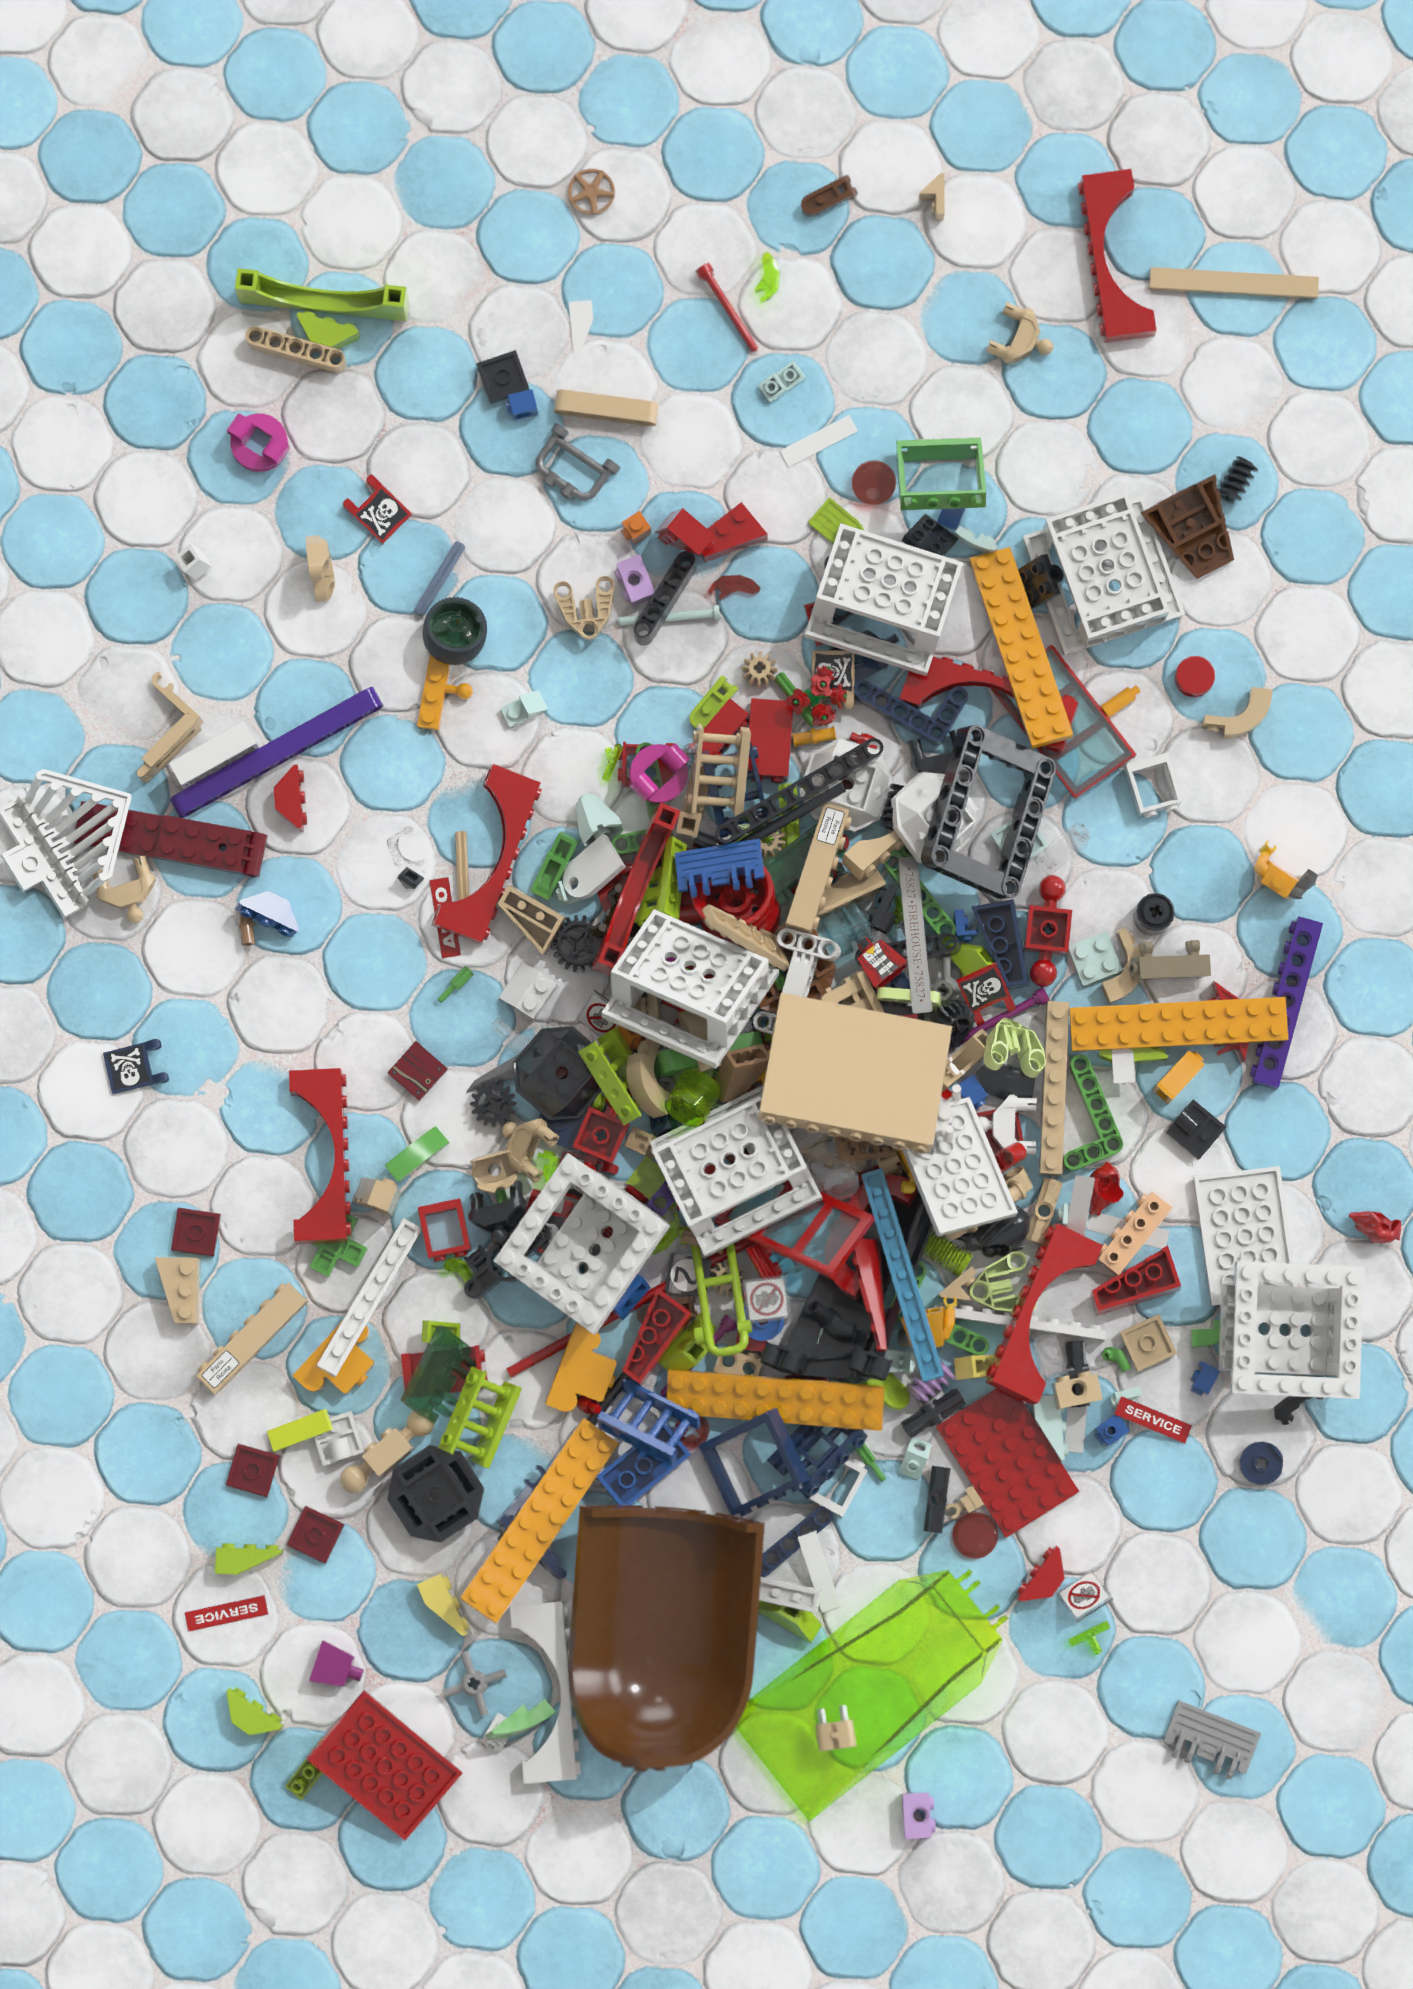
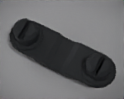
[1274,1396,1324,1425]

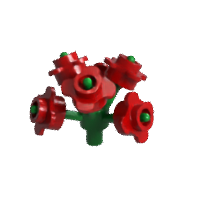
[786,665,847,726]

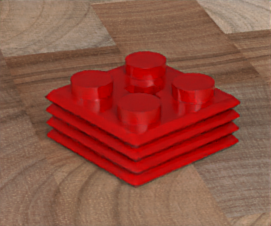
[746,1243,783,1285]

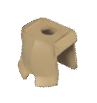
[470,1150,518,1193]

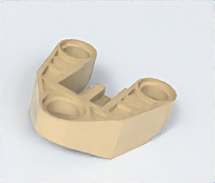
[306,535,336,602]
[553,576,615,641]

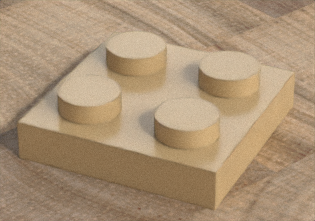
[1119,1314,1177,1372]

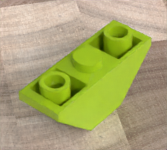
[297,311,360,350]
[946,942,995,977]
[659,1313,716,1371]
[758,1600,822,1644]
[226,1687,284,1735]

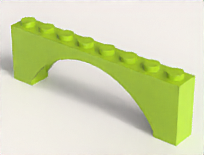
[235,268,410,322]

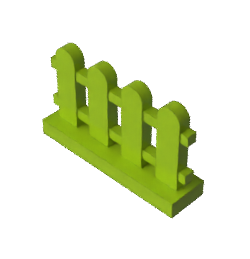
[634,836,687,927]

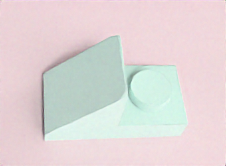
[501,690,548,728]

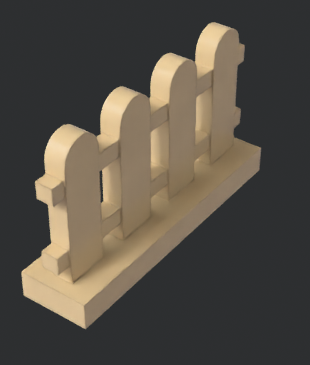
[820,970,885,1013]

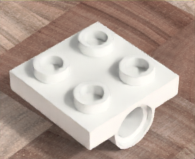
[314,1411,365,1466]

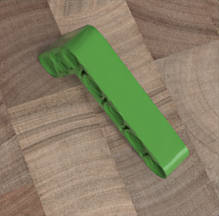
[612,742,673,855]
[884,844,956,942]
[654,1031,764,1080]
[1063,1054,1123,1172]
[890,1261,989,1356]

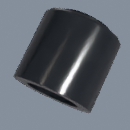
[1133,893,1175,936]

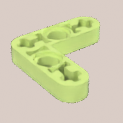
[876,987,942,1012]

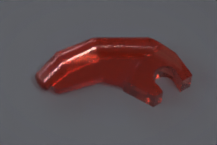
[708,575,761,600]

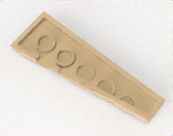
[702,904,790,971]

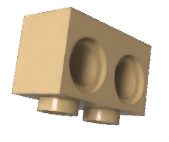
[713,1345,762,1376]

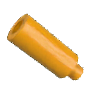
[1100,685,1141,718]

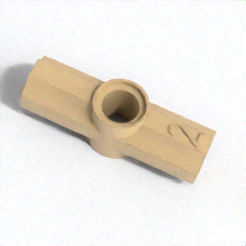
[1025,1177,1063,1245]

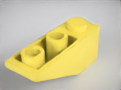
[417,1574,470,1636]

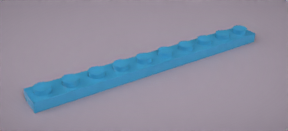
[861,1168,945,1383]

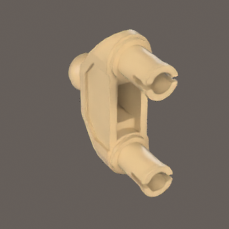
[986,302,1054,364]
[92,856,156,924]
[502,1119,559,1183]

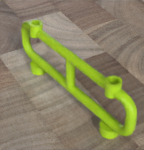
[679,1216,753,1357]

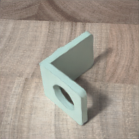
[556,880,586,906]
[899,1437,932,1480]

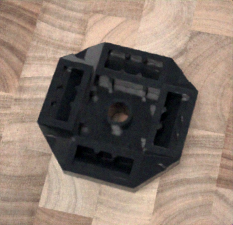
[513,1026,606,1120]
[387,1445,485,1543]

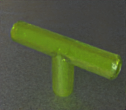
[602,744,623,781]
[1068,1621,1110,1655]

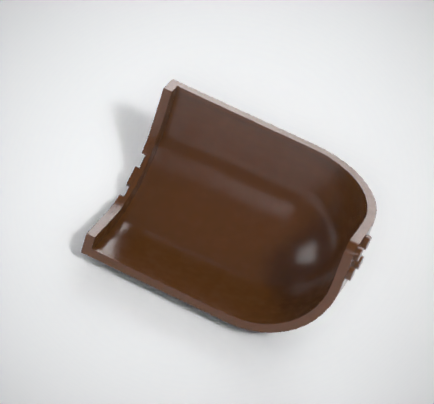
[568,1505,765,1772]

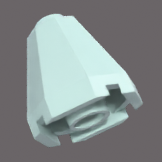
[576,793,624,848]

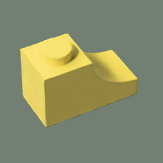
[954,1355,996,1380]

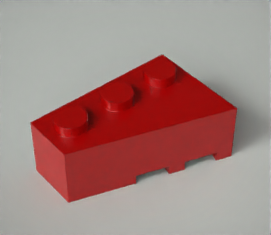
[699,502,768,562]
[655,508,715,555]

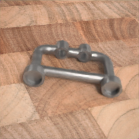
[536,423,621,501]

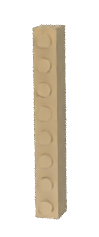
[1039,1001,1069,1176]

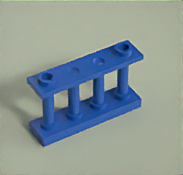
[597,1378,700,1466]

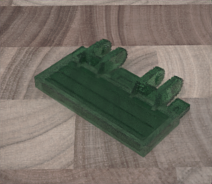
[763,823,847,906]
[400,1325,476,1423]

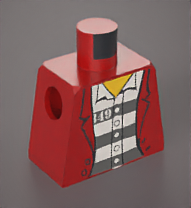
[857,937,908,991]

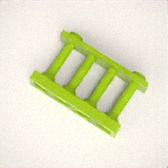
[578,1027,643,1125]
[438,1367,522,1469]

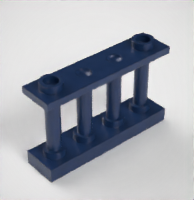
[702,742,769,838]

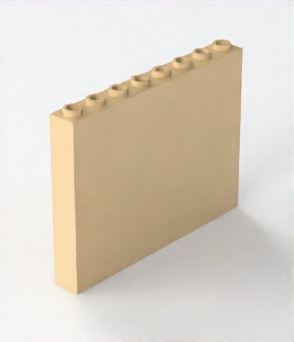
[757,993,952,1154]

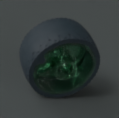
[423,597,487,665]

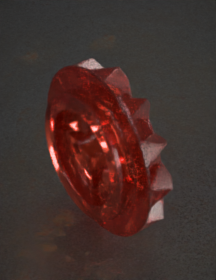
[675,1416,710,1448]

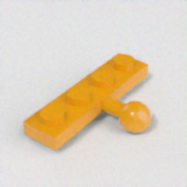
[417,645,473,731]

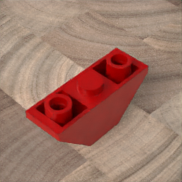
[274,764,307,831]
[1016,1546,1065,1601]

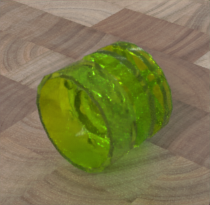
[664,1069,721,1127]

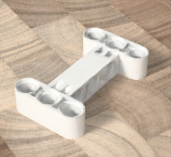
[753,928,841,1035]

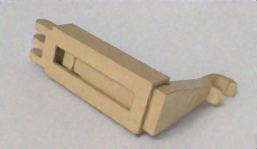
[137,672,204,783]

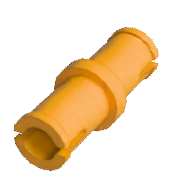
[792,726,836,747]

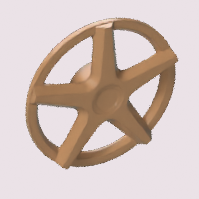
[568,169,615,215]

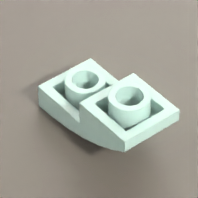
[758,361,806,403]
[954,526,998,553]

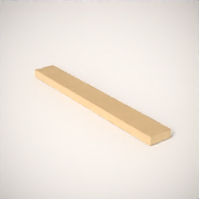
[1149,267,1319,299]

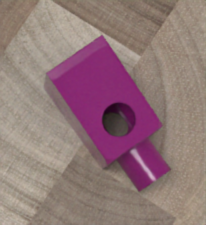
[309,1640,364,1686]

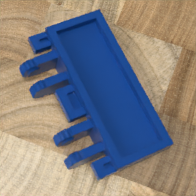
[675,839,764,898]

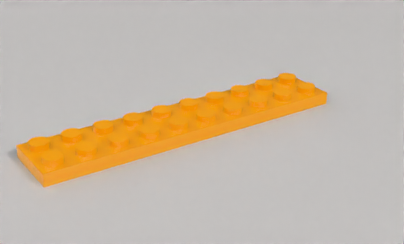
[969,547,1073,749]
[1069,997,1288,1052]
[667,1369,885,1431]
[459,1418,619,1624]

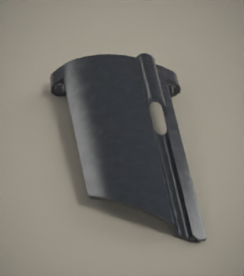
[759,1173,933,1381]

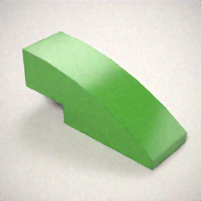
[530,831,581,900]
[384,1126,450,1183]
[1190,1320,1220,1348]
[485,1698,555,1739]

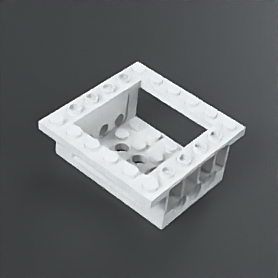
[1022,492,1185,656]
[804,524,963,676]
[601,910,779,1068]
[650,1085,823,1257]
[494,1153,670,1335]
[1218,1261,1364,1399]

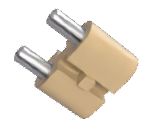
[815,1705,857,1752]

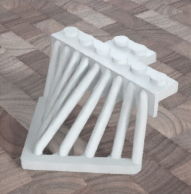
[0,769,131,918]

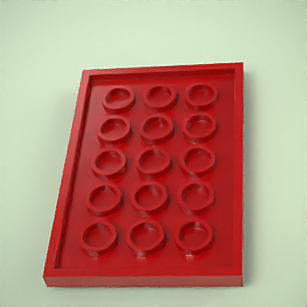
[936,1388,1080,1538]
[306,1690,463,1841]

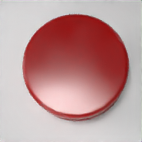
[1174,656,1215,697]

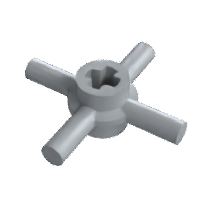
[930,956,962,1005]
[442,1651,507,1716]

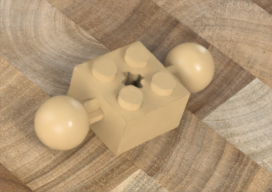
[340,1409,435,1494]

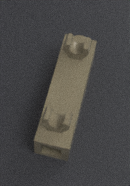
[1129,940,1211,980]

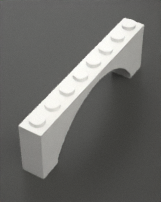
[510,1602,581,1784]

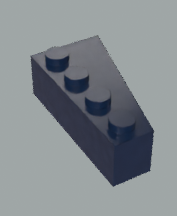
[971,899,1030,990]

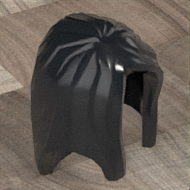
[974,1205,1030,1257]

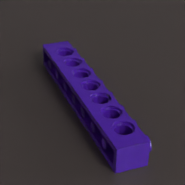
[1249,916,1323,1090]

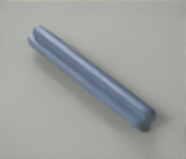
[414,541,465,617]

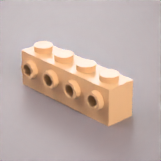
[1097,1192,1172,1276]

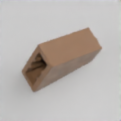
[713,1044,769,1103]

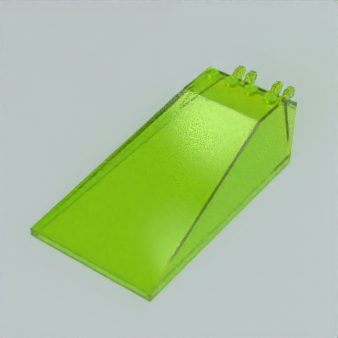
[735,1569,1009,1822]

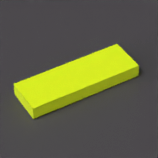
[267,1409,333,1452]

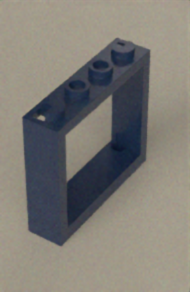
[698,1408,810,1517]

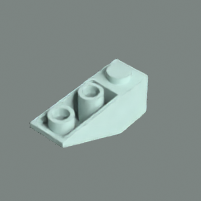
[1032,1395,1068,1461]

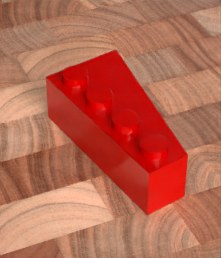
[1090,1245,1181,1316]
[622,1288,694,1385]

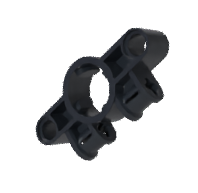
[464,1222,553,1300]

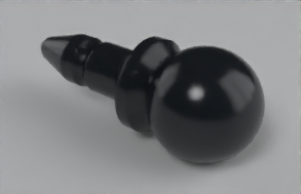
[982,1244,1024,1258]

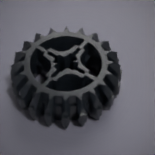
[551,915,604,973]
[927,1000,975,1052]

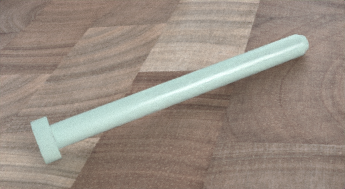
[618,605,720,625]

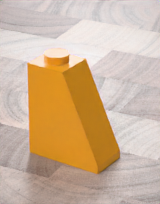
[1152,1050,1205,1104]

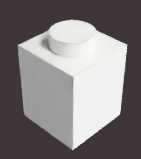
[175,544,212,579]

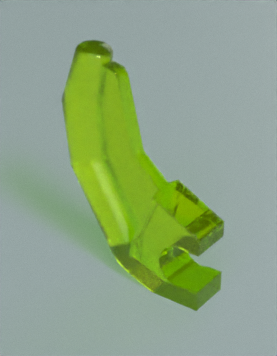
[755,252,780,304]
[651,1212,680,1255]

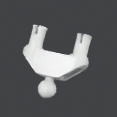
[978,1094,1037,1155]

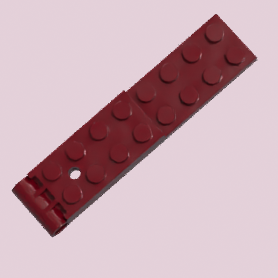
[73,801,268,878]

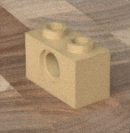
[1052,1371,1103,1410]

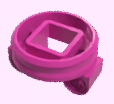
[226,413,290,472]
[629,743,690,803]

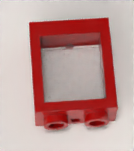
[418,1198,472,1262]

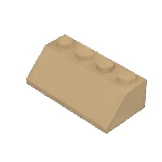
[817,868,886,920]

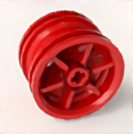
[692,866,781,949]

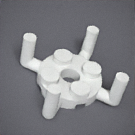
[935,1084,961,1143]

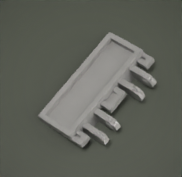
[1163,1700,1261,1780]

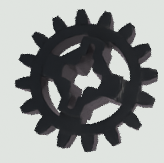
[470,1080,517,1128]

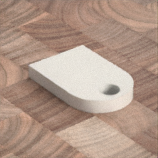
[563,834,626,899]

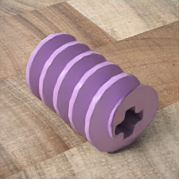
[906,1360,956,1405]

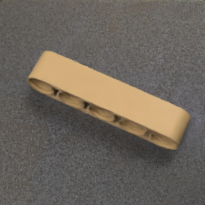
[245,326,347,373]
[554,389,659,426]

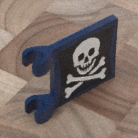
[103,1039,169,1095]

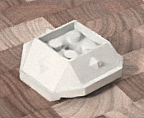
[798,738,893,833]
[891,772,978,863]

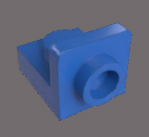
[953,909,978,942]

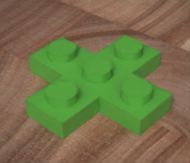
[309,1215,368,1277]

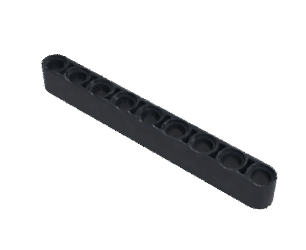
[715,738,884,845]

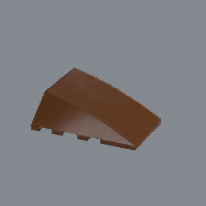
[1140,474,1235,579]

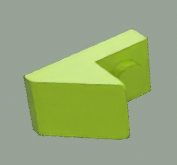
[421,1320,460,1345]

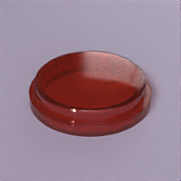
[852,460,896,505]
[952,1512,998,1558]

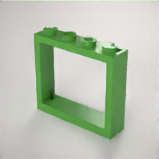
[896,437,986,510]

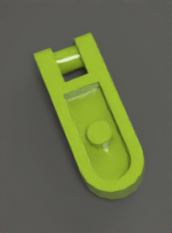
[689,675,739,729]

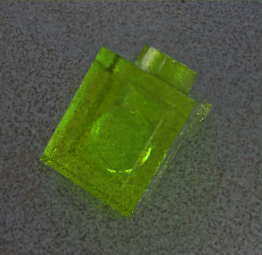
[537,1150,560,1183]

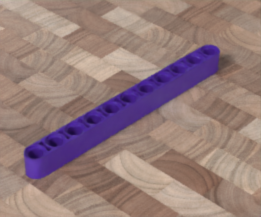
[170,687,384,818]

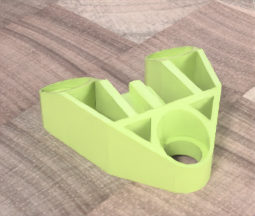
[983,1018,1046,1078]
[969,1251,1036,1312]

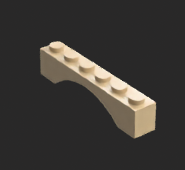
[842,830,904,880]

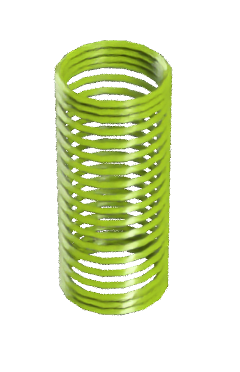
[922,1228,973,1277]

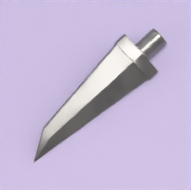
[466,1054,519,1093]

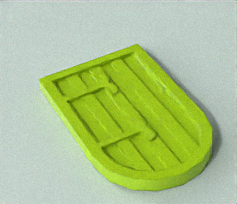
[808,497,864,545]
[626,1156,678,1210]
[861,1373,910,1410]

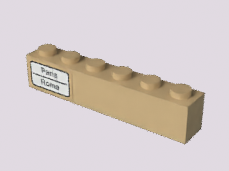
[786,803,852,934]
[196,1282,309,1395]

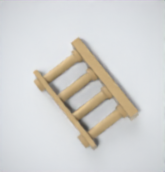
[686,724,751,816]

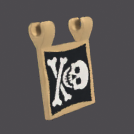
[811,651,855,709]

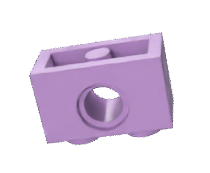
[614,555,655,607]
[902,1792,935,1839]

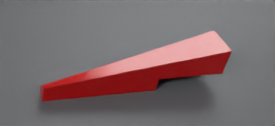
[852,1239,887,1353]

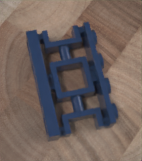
[767,1424,868,1499]

